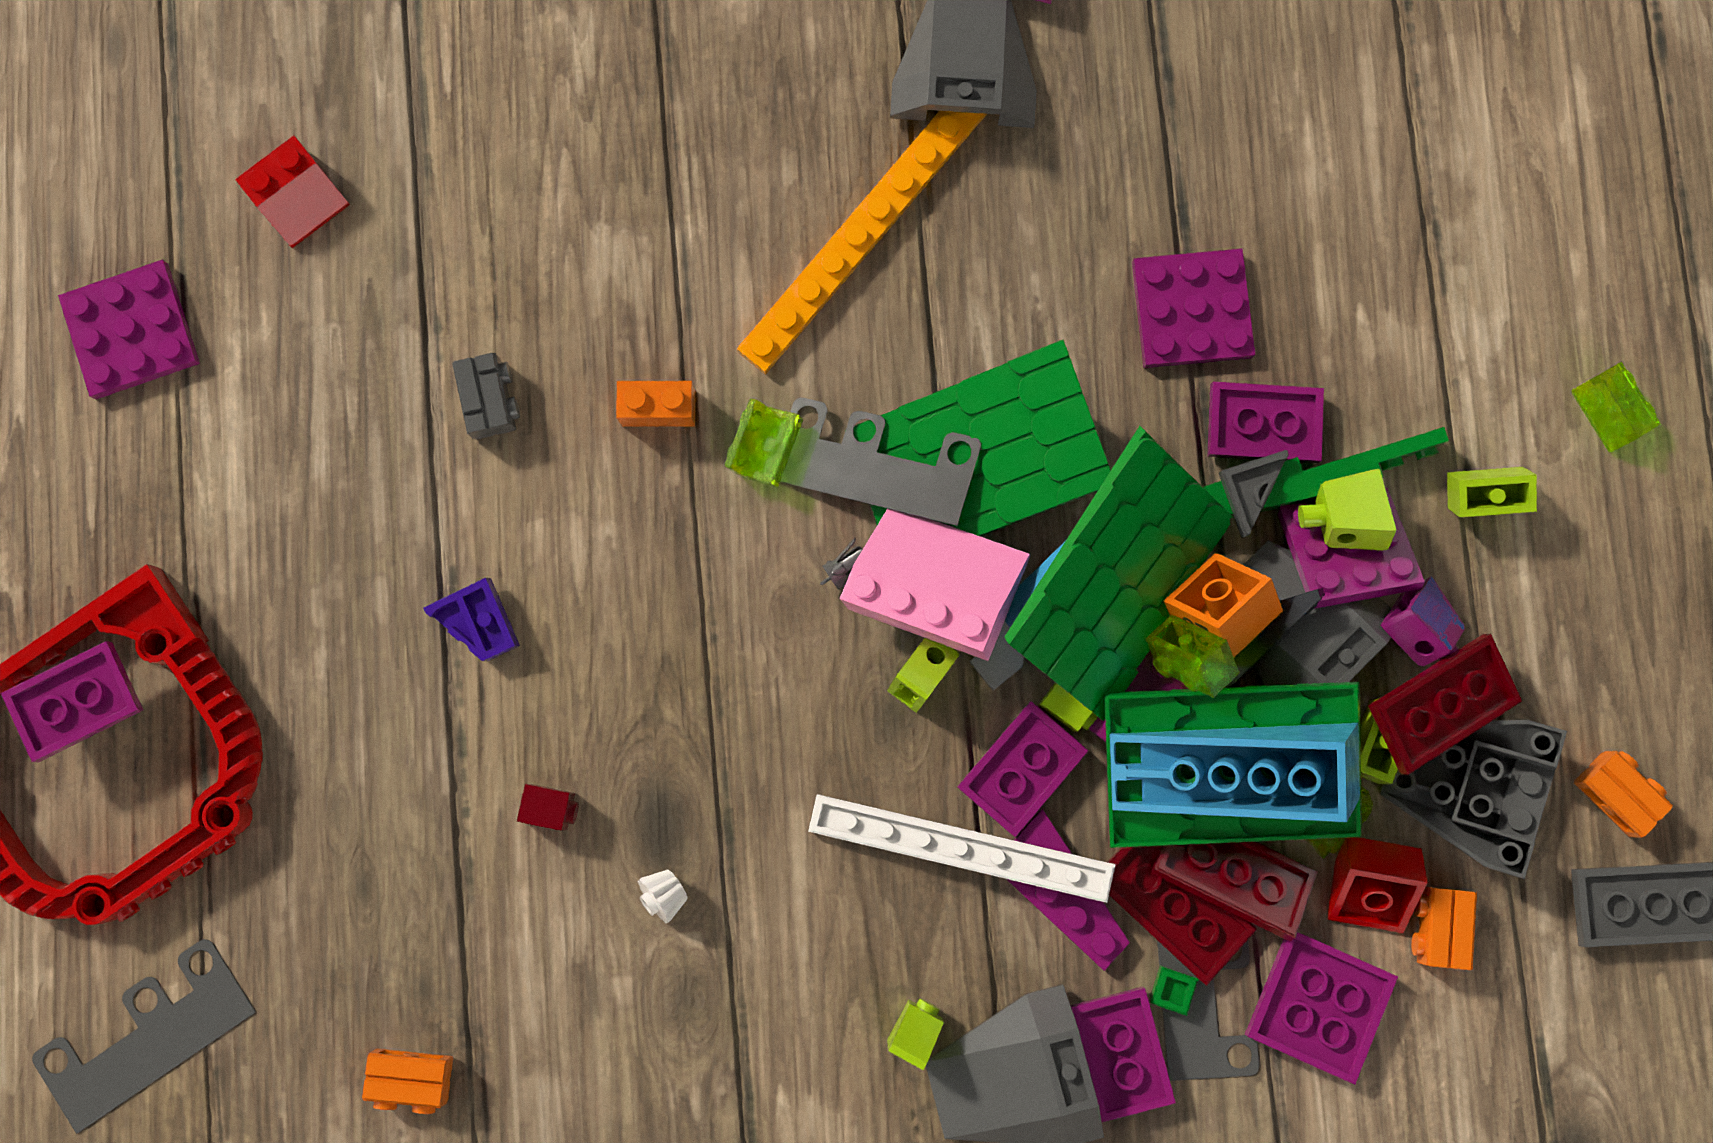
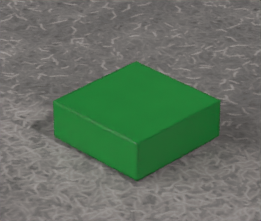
[1149,965,1198,1016]

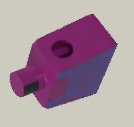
[1380,576,1465,666]

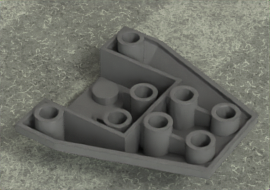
[890,0,1037,128]
[1244,540,1391,686]
[1380,720,1567,879]
[926,984,1104,1143]

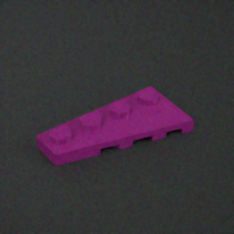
[1006,809,1130,971]

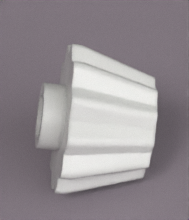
[638,870,688,924]

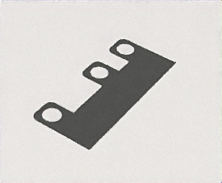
[770,398,981,526]
[32,939,256,1134]
[1157,940,1259,1081]

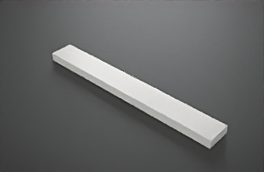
[808,794,1115,903]

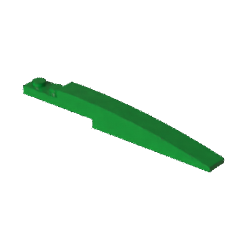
[1203,427,1449,518]

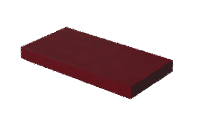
[1368,634,1522,775]
[1151,841,1318,942]
[1107,846,1257,986]

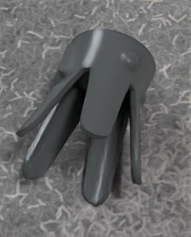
[820,538,862,590]

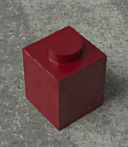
[516,784,579,831]

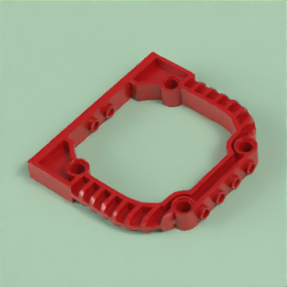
[0,564,263,925]

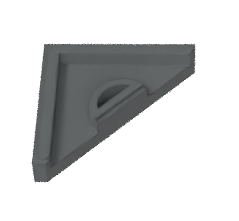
[1219,450,1289,538]

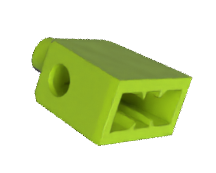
[1298,469,1396,550]
[887,638,960,713]

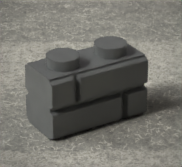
[452,353,520,440]

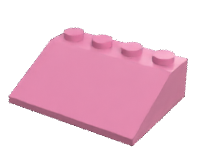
[840,509,1030,661]

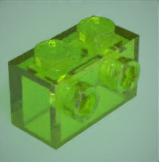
[1145,615,1240,698]

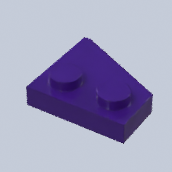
[423,578,520,661]

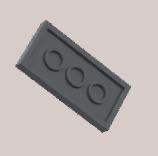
[1571,862,1713,947]

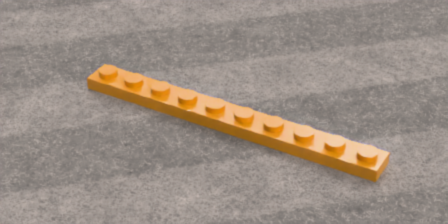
[737,111,987,375]

